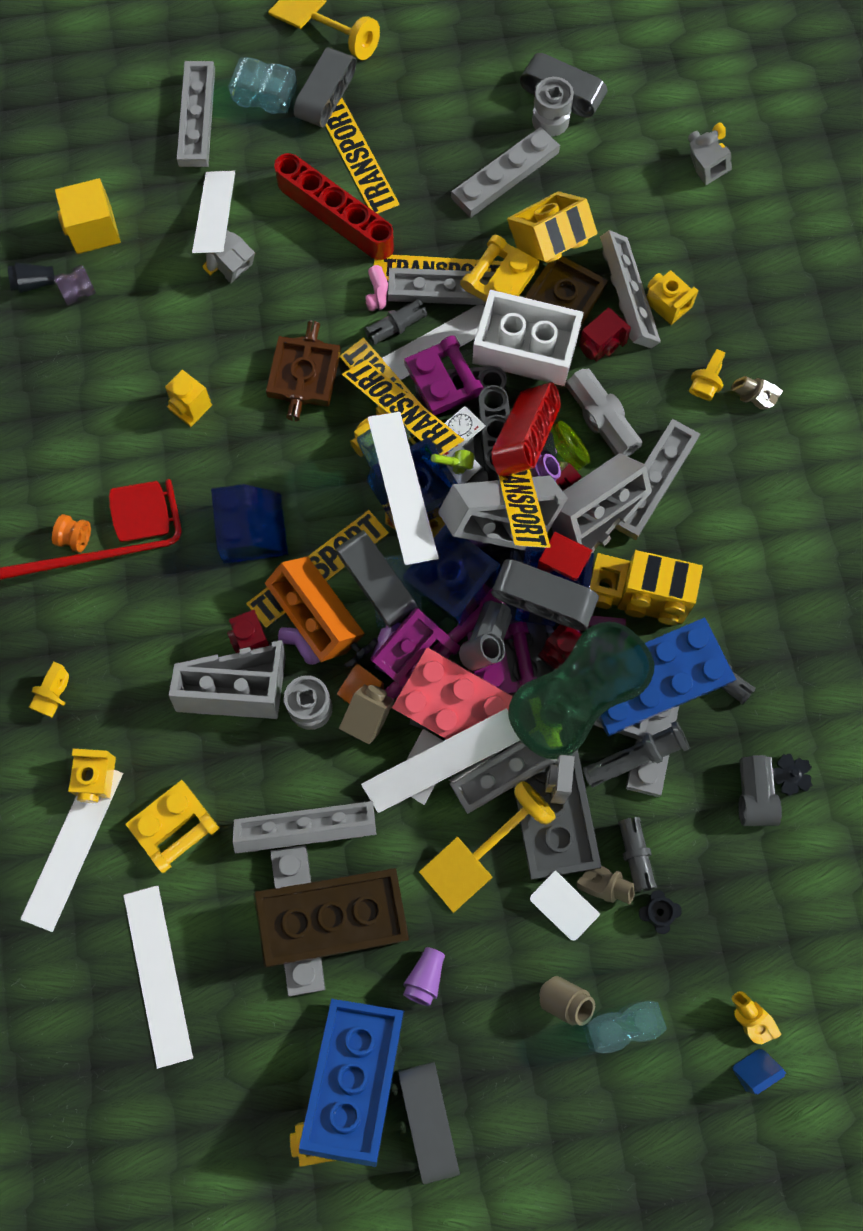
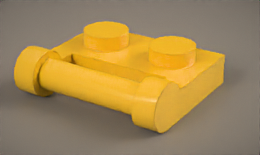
[460,235,540,302]
[125,780,220,873]

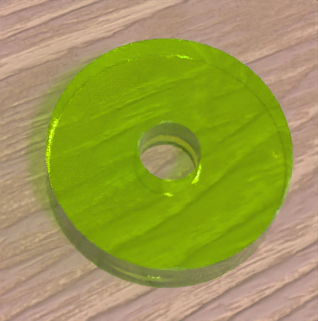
[550,421,590,471]

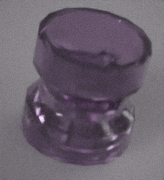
[54,264,96,306]

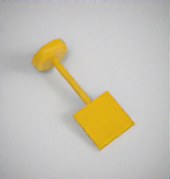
[268,0,380,60]
[419,780,556,913]

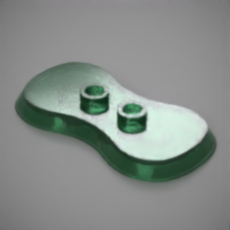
[508,622,654,759]

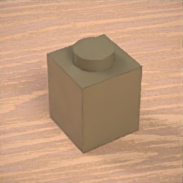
[339,684,395,744]

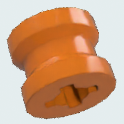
[52,514,91,552]

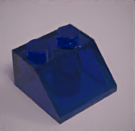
[211,484,288,564]

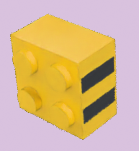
[507,191,597,263]
[618,550,703,625]

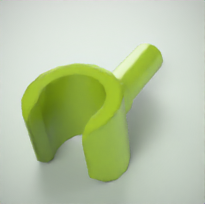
[431,450,475,475]

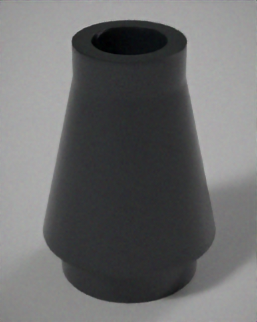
[8,262,56,293]

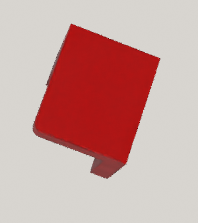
[537,532,593,581]

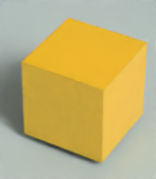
[55,178,121,254]

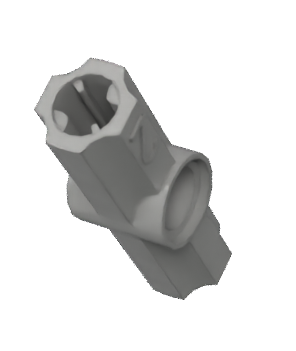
[566,368,642,457]

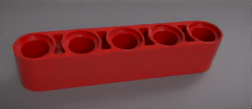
[274,153,394,260]
[492,382,561,477]

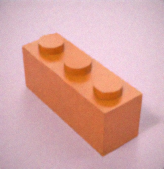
[265,556,365,662]

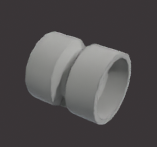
[532,77,574,136]
[284,676,332,730]

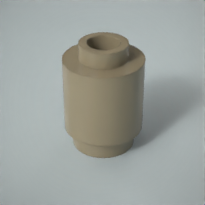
[539,976,595,1026]

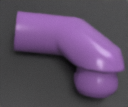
[278,627,320,665]

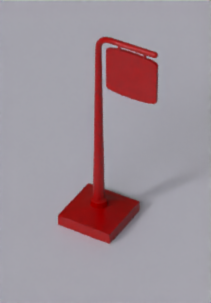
[0,479,181,580]

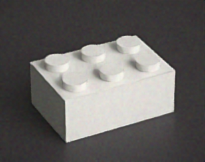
[472,290,584,386]

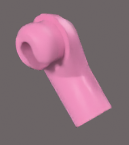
[365,265,388,311]

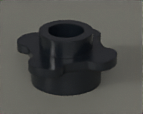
[639,890,682,934]

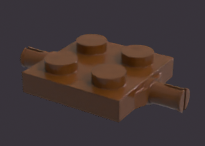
[266,320,341,421]

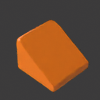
[337,664,384,704]

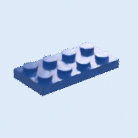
[578,617,736,737]
[299,999,403,1167]

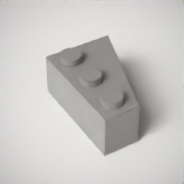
[551,453,652,569]
[438,475,568,553]
[169,640,286,719]

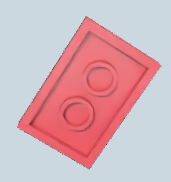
[392,647,518,760]

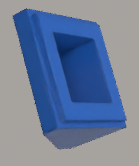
[732,1049,786,1095]

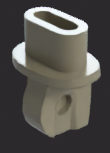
[731,376,782,410]
[577,866,635,904]

